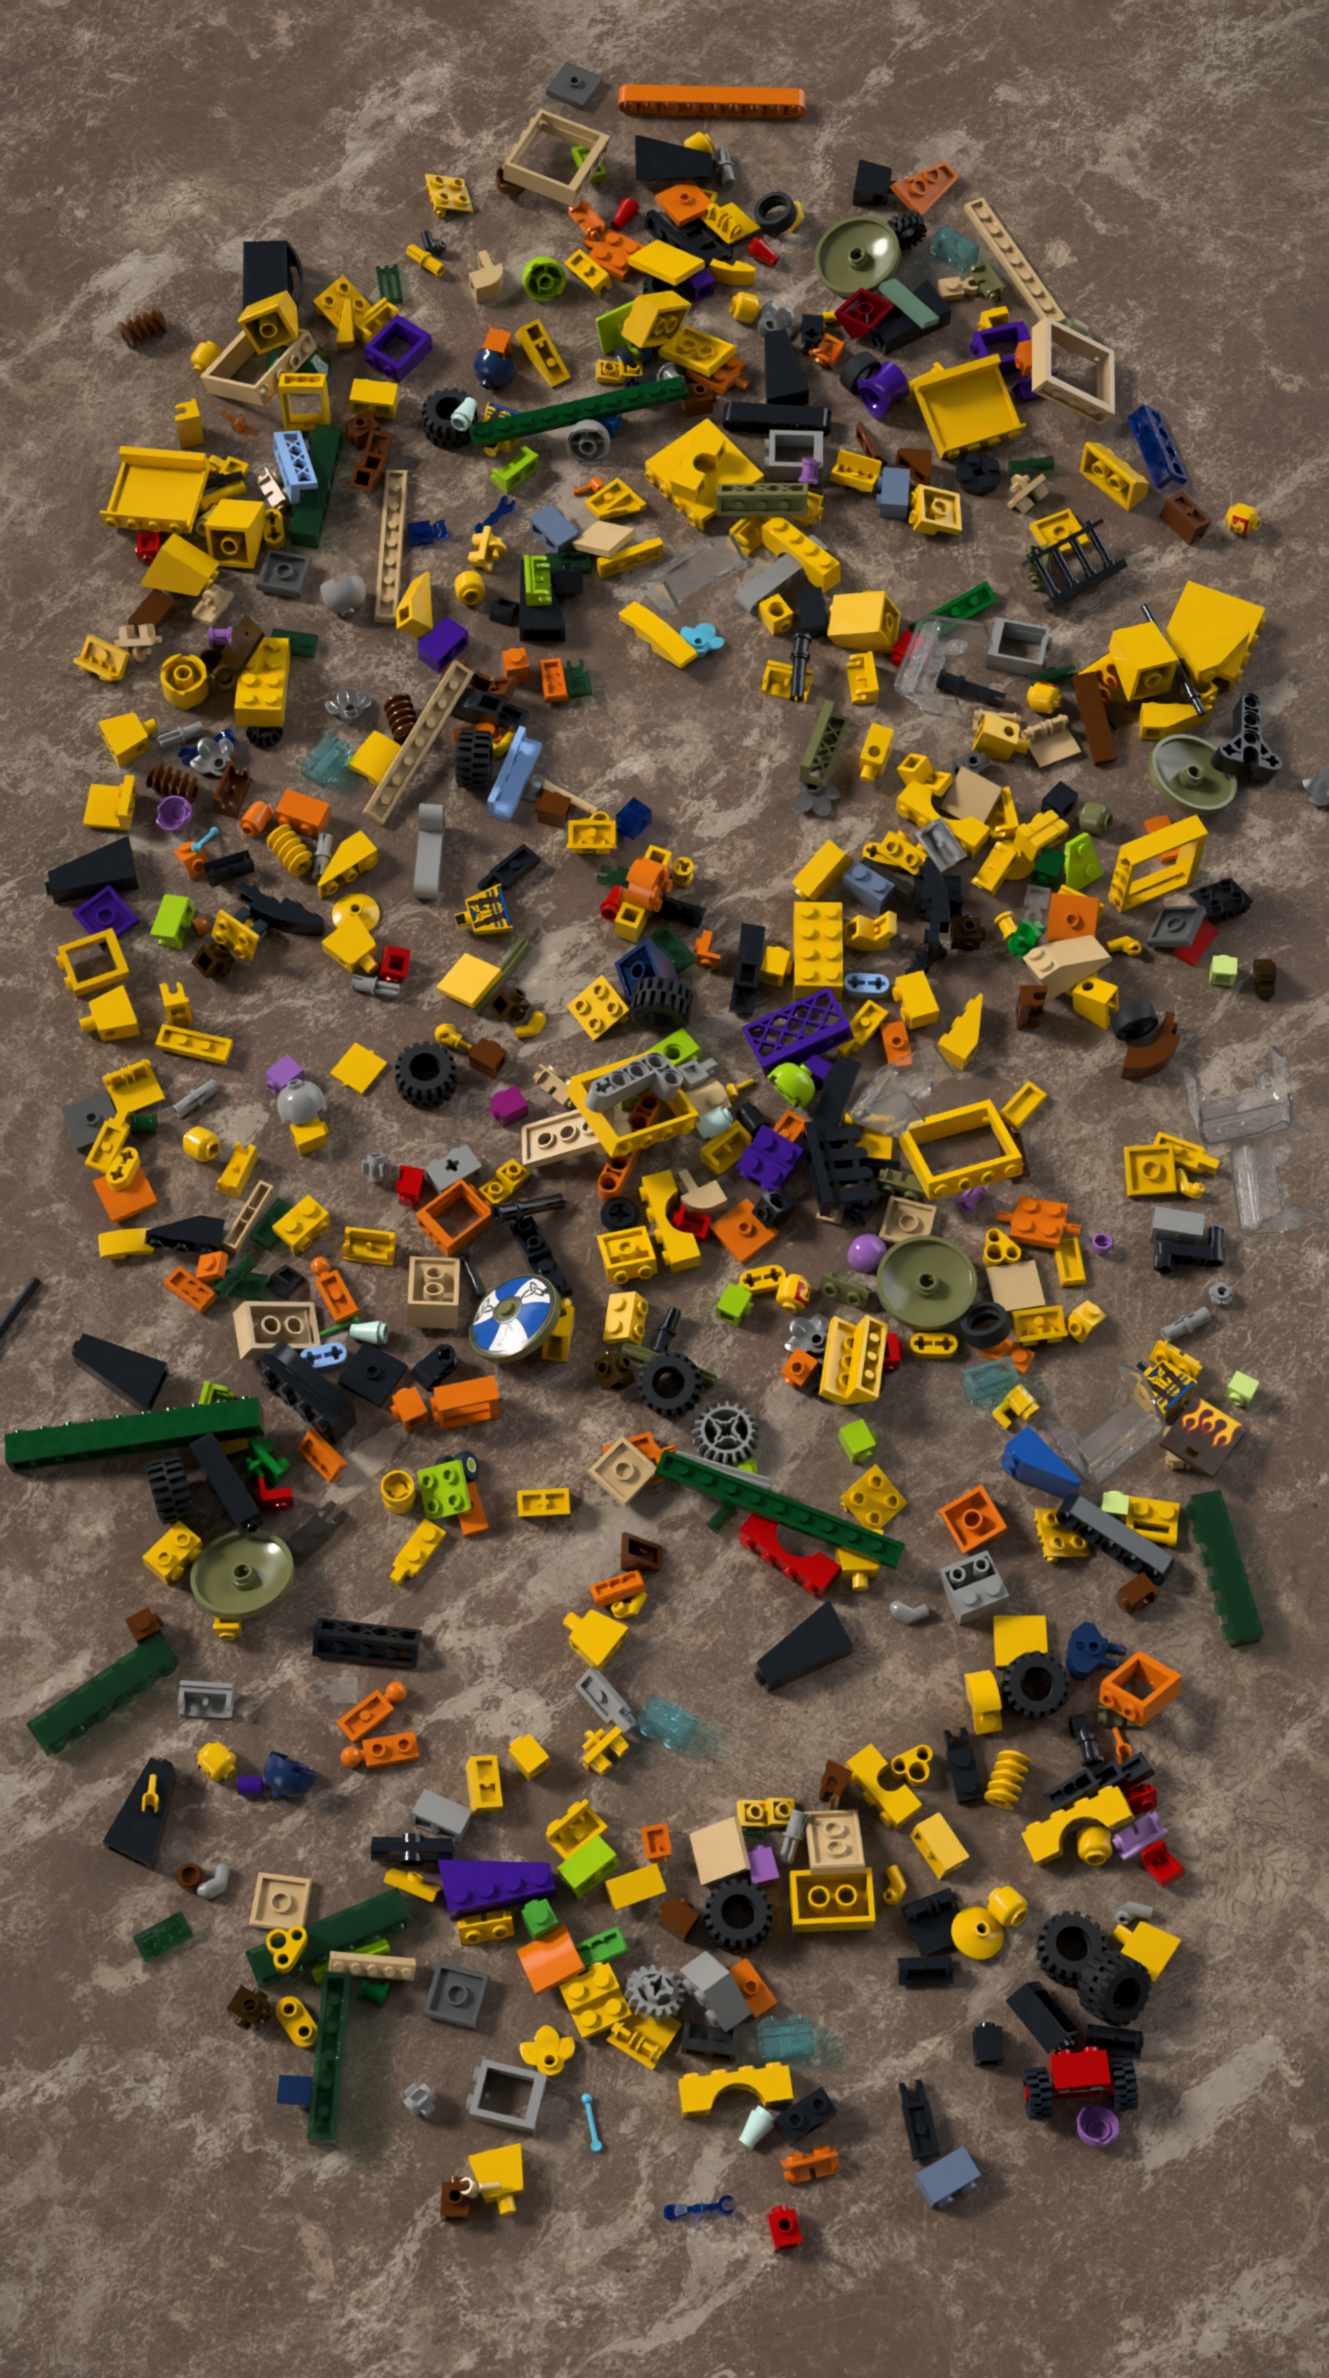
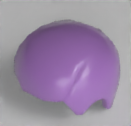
[156,795,192,832]
[847,1233,887,1273]
[1077,2104,1120,2148]

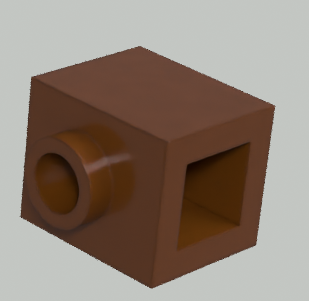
[682,381,716,417]
[344,411,380,451]
[534,791,572,829]
[468,1037,507,1080]
[125,1607,164,1651]
[656,1896,700,1943]

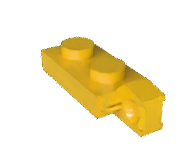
[836,1000,889,1058]
[85,1107,131,1174]
[1153,1132,1220,1175]
[390,1519,446,1587]

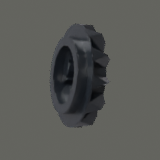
[246,726,283,748]
[600,1197,640,1232]

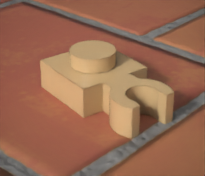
[938,276,978,302]

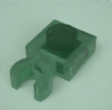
[566,659,592,699]
[597,865,630,890]

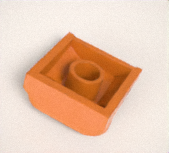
[938,1484,1009,1555]

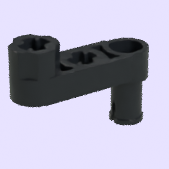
[1153,1226,1225,1274]

